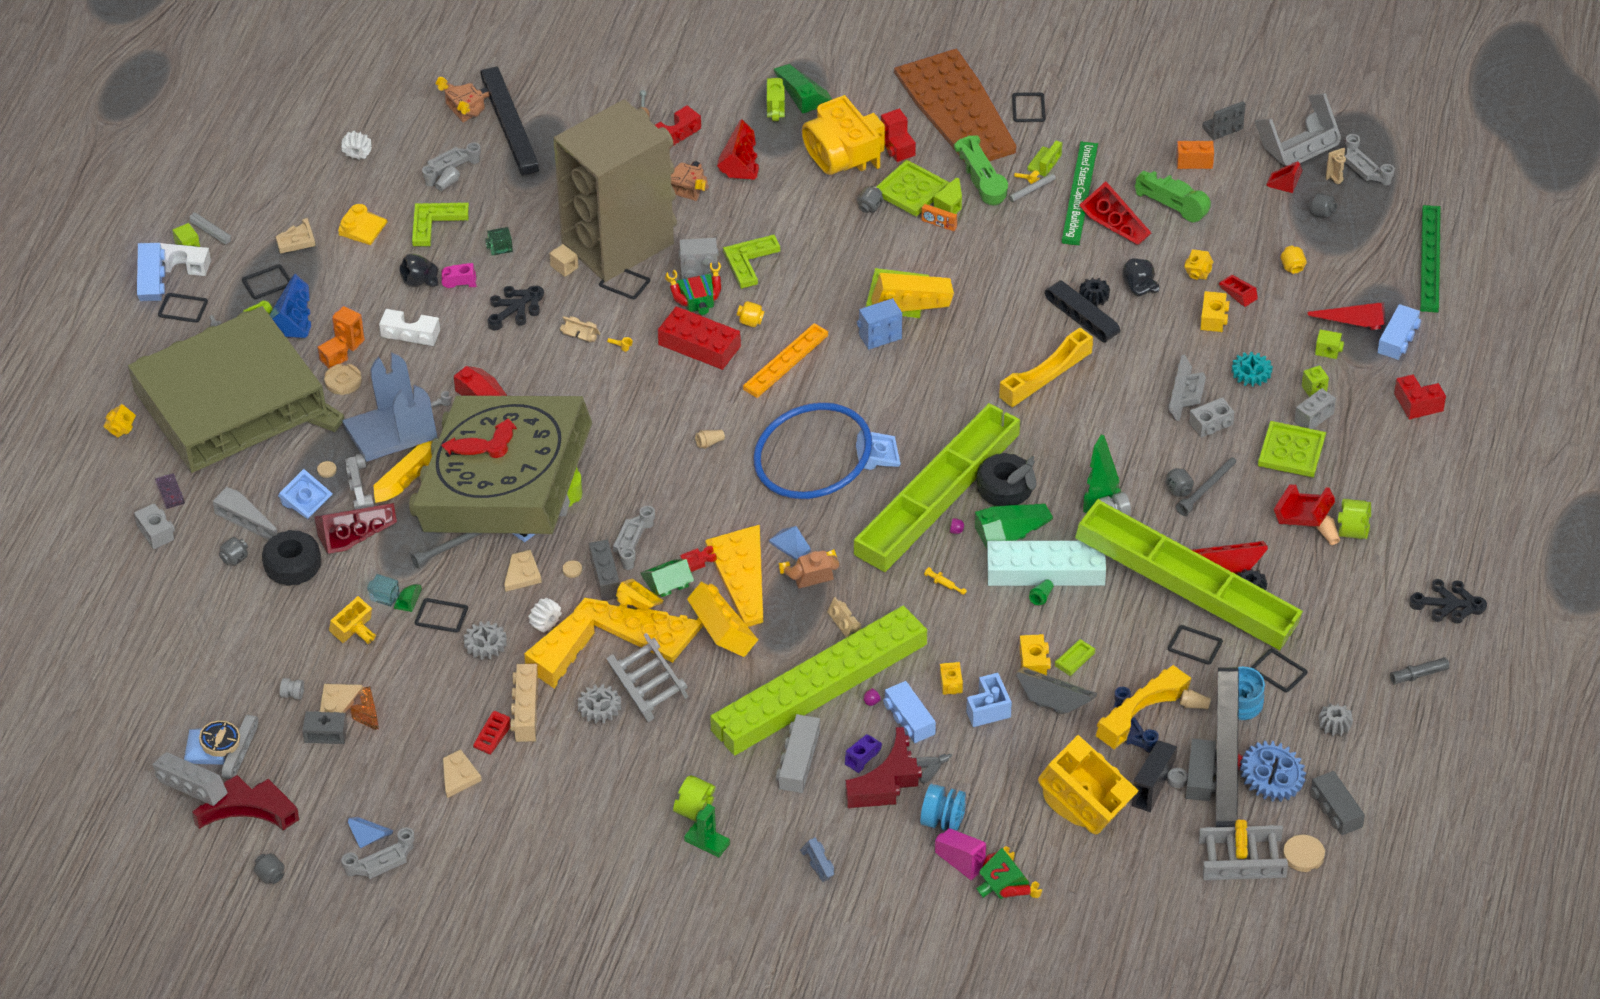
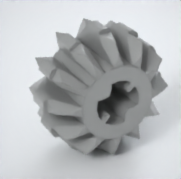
[1318,703,1353,737]

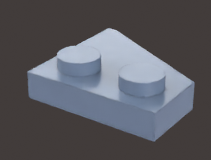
[800,837,834,882]

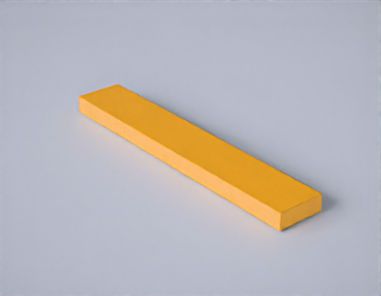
[743,323,828,398]

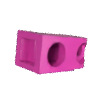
[441,263,476,288]

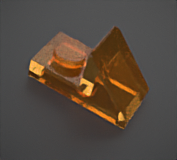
[350,686,379,730]

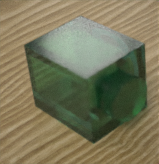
[485,227,513,256]

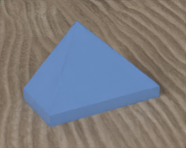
[769,526,811,561]
[348,817,393,848]

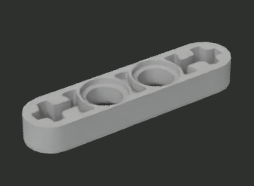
[222,714,258,779]

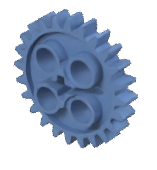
[1240,741,1306,802]

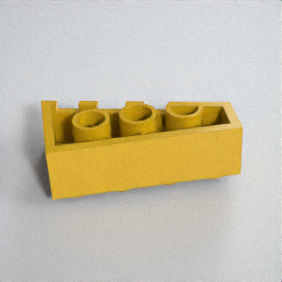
[871,273,954,312]
[687,582,759,657]
[524,608,594,689]

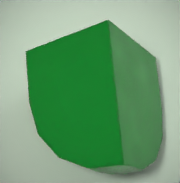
[394,584,422,612]

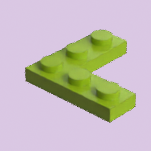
[412,203,469,246]
[723,235,780,289]

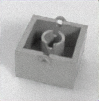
[678,238,719,279]

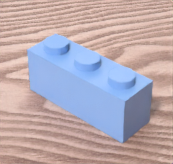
[137,243,166,301]
[1378,304,1421,360]
[883,681,936,744]

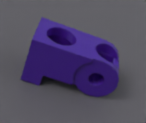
[845,734,882,773]

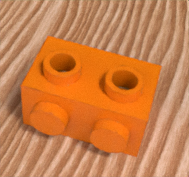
[1176,141,1214,169]
[332,306,365,351]

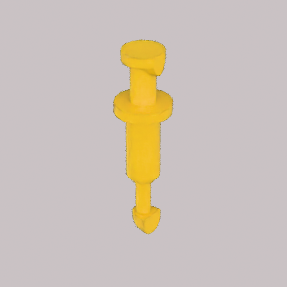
[924,567,967,595]

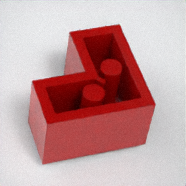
[881,108,916,162]
[1394,374,1446,420]

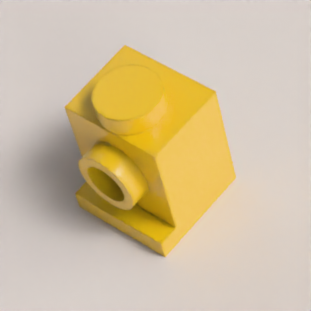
[940,662,963,695]

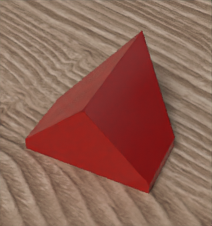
[1266,161,1303,193]

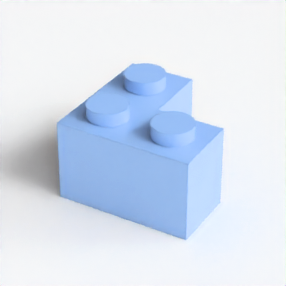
[966,673,1012,727]

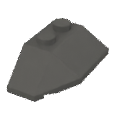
[1016,667,1097,714]

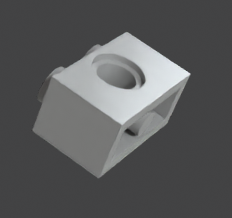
[134,503,175,549]

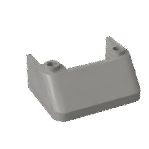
[1255,93,1341,167]

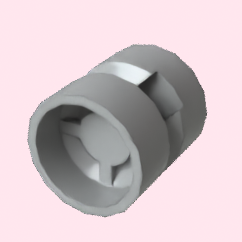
[1099,492,1131,516]

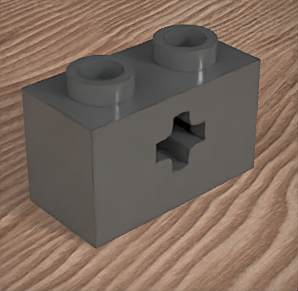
[302,711,348,744]

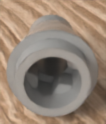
[435,166,460,192]

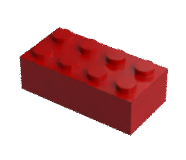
[658,306,741,370]

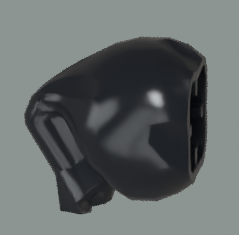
[399,254,439,287]
[1122,258,1159,297]

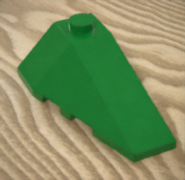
[774,64,833,114]
[975,504,1053,549]

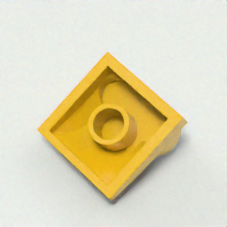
[338,204,388,245]
[616,578,664,609]

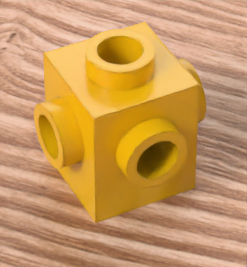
[1184,249,1214,280]
[103,404,136,438]

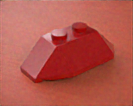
[1190,541,1268,574]

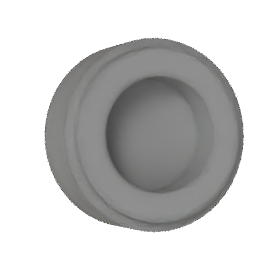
[1167,768,1188,788]

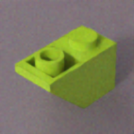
[933,177,962,214]

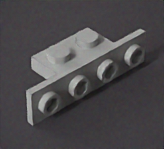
[1168,354,1206,421]

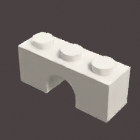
[160,243,211,276]
[379,309,440,346]

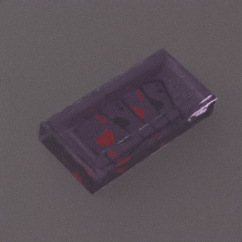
[155,473,185,509]

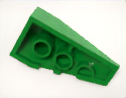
[1083,434,1121,513]

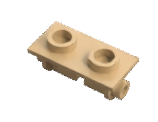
[1326,148,1346,184]
[560,316,601,342]
[827,597,861,638]

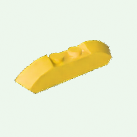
[373,440,433,503]

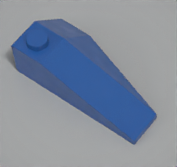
[269,274,311,338]

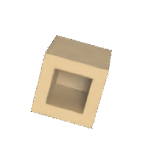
[549,244,578,277]

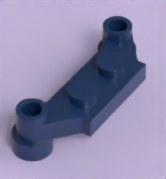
[1109,686,1159,753]

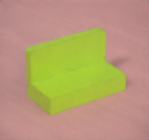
[1027,140,1062,177]

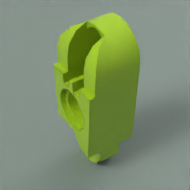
[767,78,785,121]

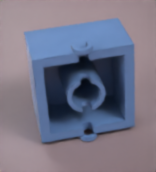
[857,298,902,350]

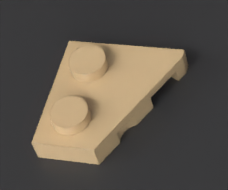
[276,218,315,254]
[504,550,542,592]
[320,684,363,713]
[443,749,481,798]

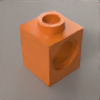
[318,337,348,369]

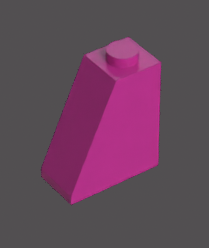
[935,828,986,880]

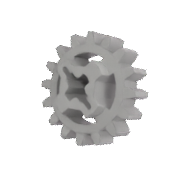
[464,621,507,660]
[578,684,621,724]

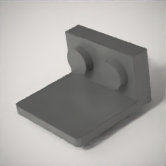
[1202,101,1246,140]

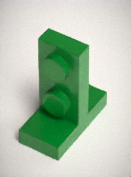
[684,804,730,858]

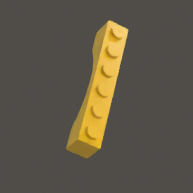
[999,328,1093,407]
[1096,665,1192,749]

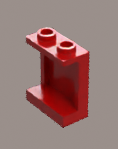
[1273,484,1335,527]

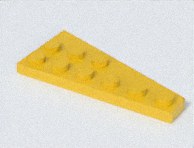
[705,524,763,627]
[574,598,704,663]

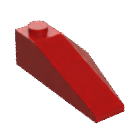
[717,119,759,180]
[1079,181,1152,245]
[1308,302,1385,330]
[454,366,507,396]

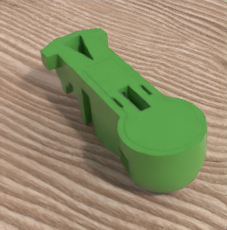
[954,136,1008,206]
[1135,171,1211,222]

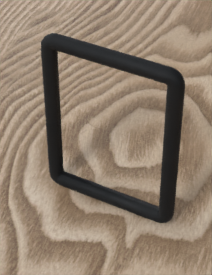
[1012,92,1046,122]
[242,264,290,299]
[599,269,651,300]
[158,293,208,323]
[415,598,468,633]
[1168,625,1223,665]
[1251,648,1308,692]

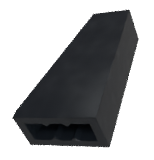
[1132,741,1177,813]

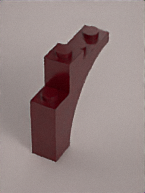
[845,727,922,808]
[192,775,299,830]

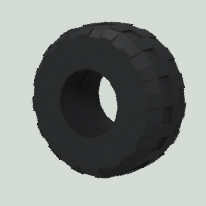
[977,453,1033,506]
[262,530,321,586]

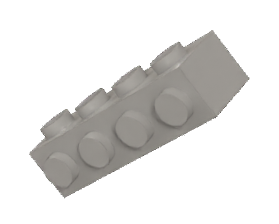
[152,752,227,806]

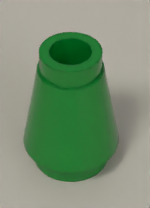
[1029,579,1054,606]

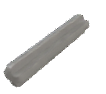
[189,212,231,244]

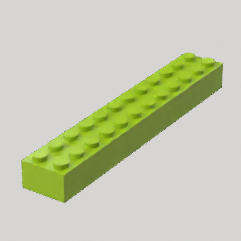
[854,403,1020,572]
[1075,499,1303,650]
[710,605,927,756]

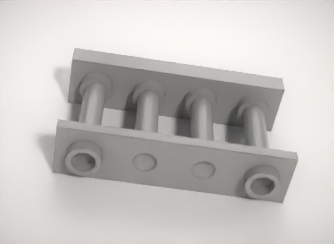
[606,633,689,722]
[1199,825,1288,880]

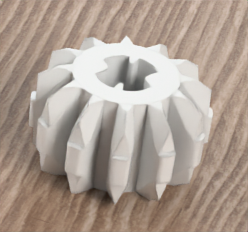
[341,131,372,160]
[528,598,562,632]

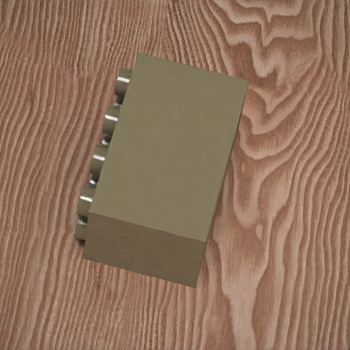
[553,99,677,282]

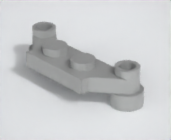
[1345,134,1395,185]
[422,142,481,186]
[345,453,374,509]
[613,506,655,570]
[341,827,415,879]

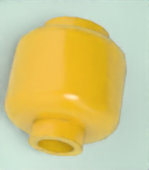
[1280,246,1307,274]
[736,301,765,328]

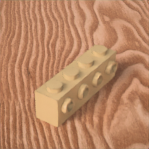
[511,664,538,742]

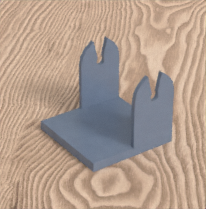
[342,352,438,462]

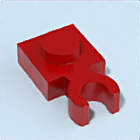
[680,546,717,572]

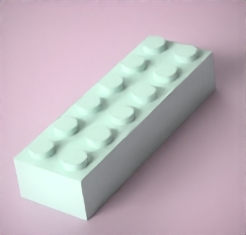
[987,541,1106,586]

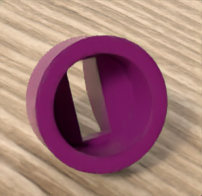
[950,518,965,534]
[863,688,881,706]

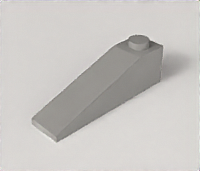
[213,487,277,540]

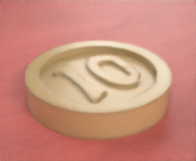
[317,461,337,478]
[563,561,582,578]

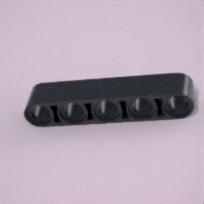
[1044,280,1120,343]

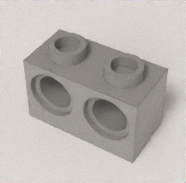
[1294,388,1336,429]
[1189,397,1234,438]

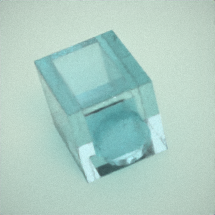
[367,574,400,607]

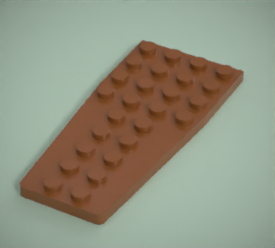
[894,48,1017,162]

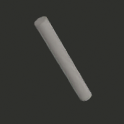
[1009,173,1056,202]

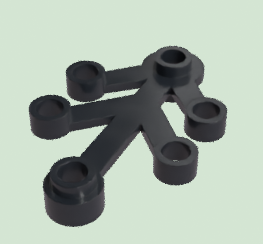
[487,285,544,331]
[1409,579,1487,624]

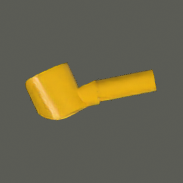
[1014,170,1040,184]
[607,337,633,352]

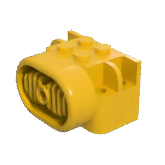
[802,95,880,175]
[1038,735,1139,834]

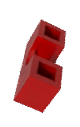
[655,105,701,148]

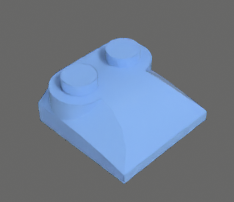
[856,430,901,470]
[278,469,333,519]
[184,728,226,765]

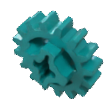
[1231,352,1273,387]

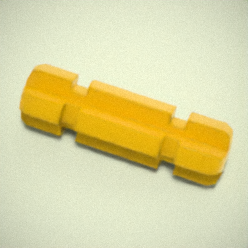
[1235,819,1248,859]

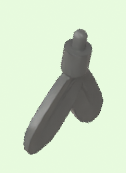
[1007,456,1036,490]
[916,754,952,783]

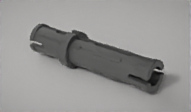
[1390,657,1450,685]

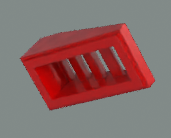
[1219,275,1258,307]
[473,711,511,755]

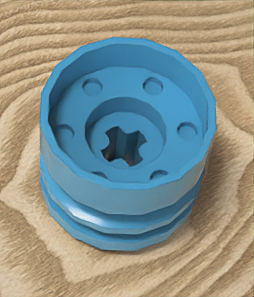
[1239,666,1265,720]
[920,784,966,831]

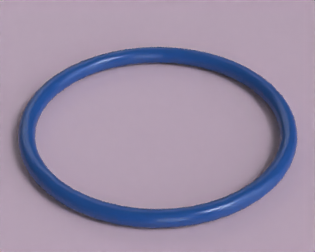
[754,403,872,499]

